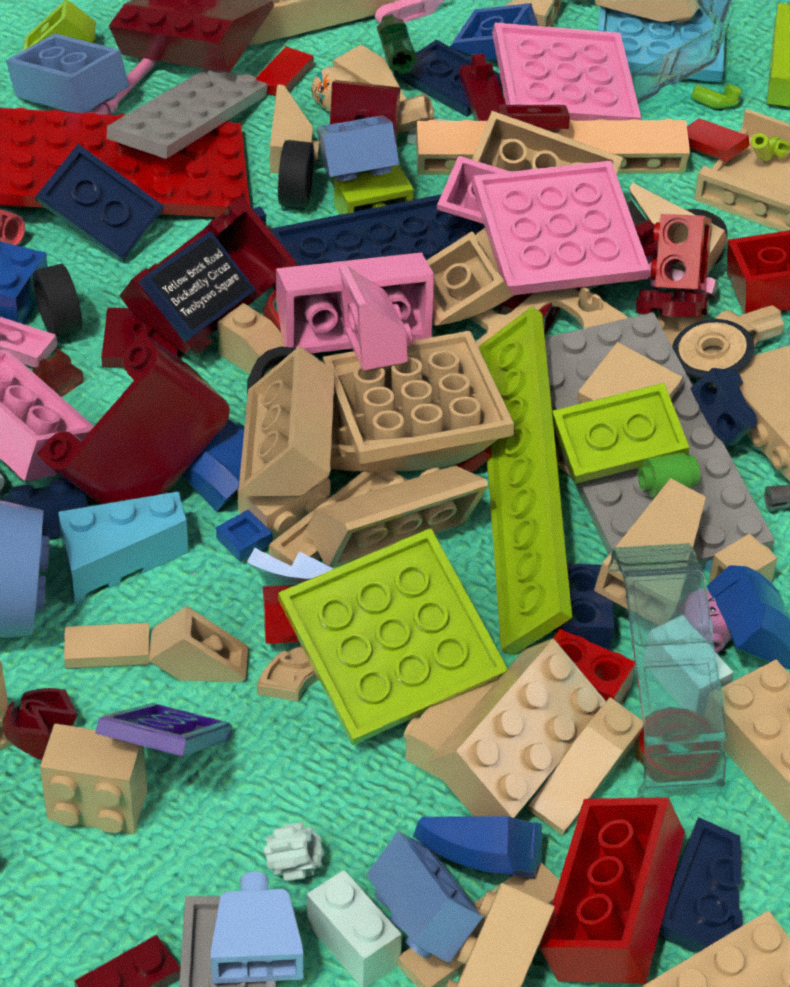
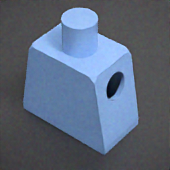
[211,871,303,984]

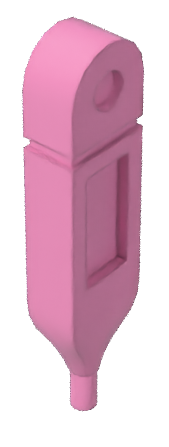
[375,0,446,24]

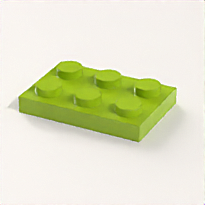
[552,383,690,484]

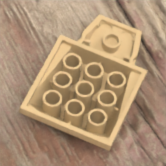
[323,331,514,472]

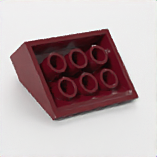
[109,0,274,73]

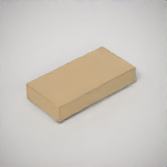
[64,623,150,668]

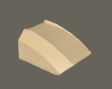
[426,231,513,326]

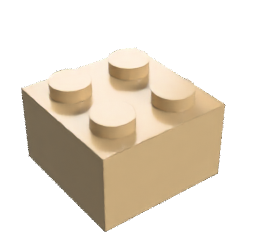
[40,724,147,834]

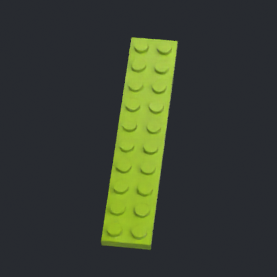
[479,306,572,655]

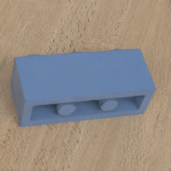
[366,831,483,963]

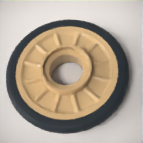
[672,319,755,380]

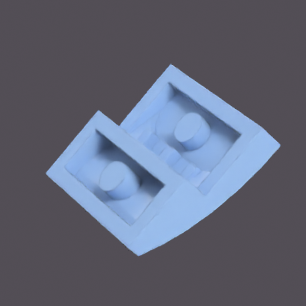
[247,548,333,585]

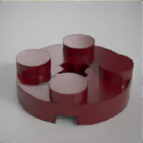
[635,289,709,317]

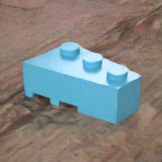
[58,491,188,604]

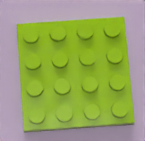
[278,528,508,745]

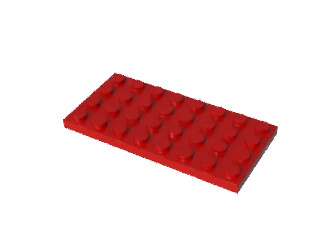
[0,108,250,217]

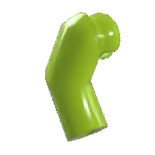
[691,84,742,109]
[751,133,790,161]

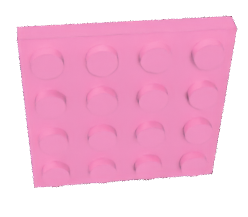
[492,23,641,121]
[472,161,650,295]

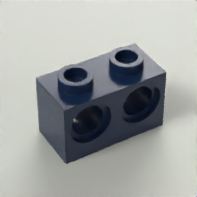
[552,563,614,651]

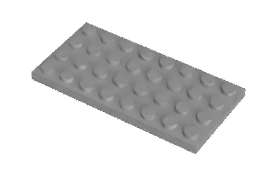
[545,312,775,572]

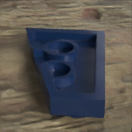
[659,817,743,953]

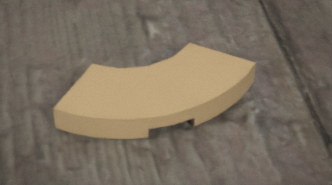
[257,645,319,702]

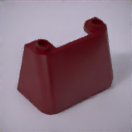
[119,196,297,356]
[37,332,230,505]

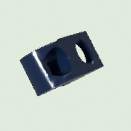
[690,368,757,445]

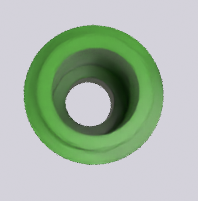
[638,452,700,498]

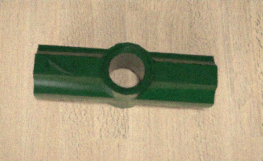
[377,14,417,75]

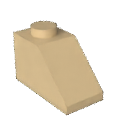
[149,606,248,683]

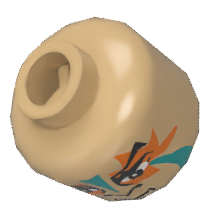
[311,66,358,112]

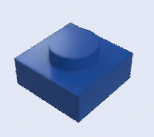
[216,510,273,562]

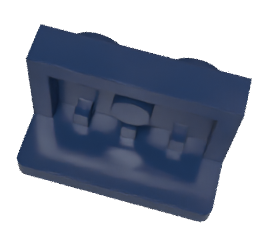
[2,478,87,538]

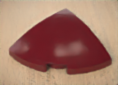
[3,688,78,760]

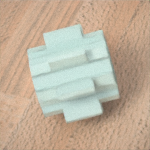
[264,822,324,882]

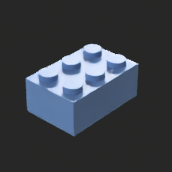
[6,33,129,113]
[317,115,399,181]

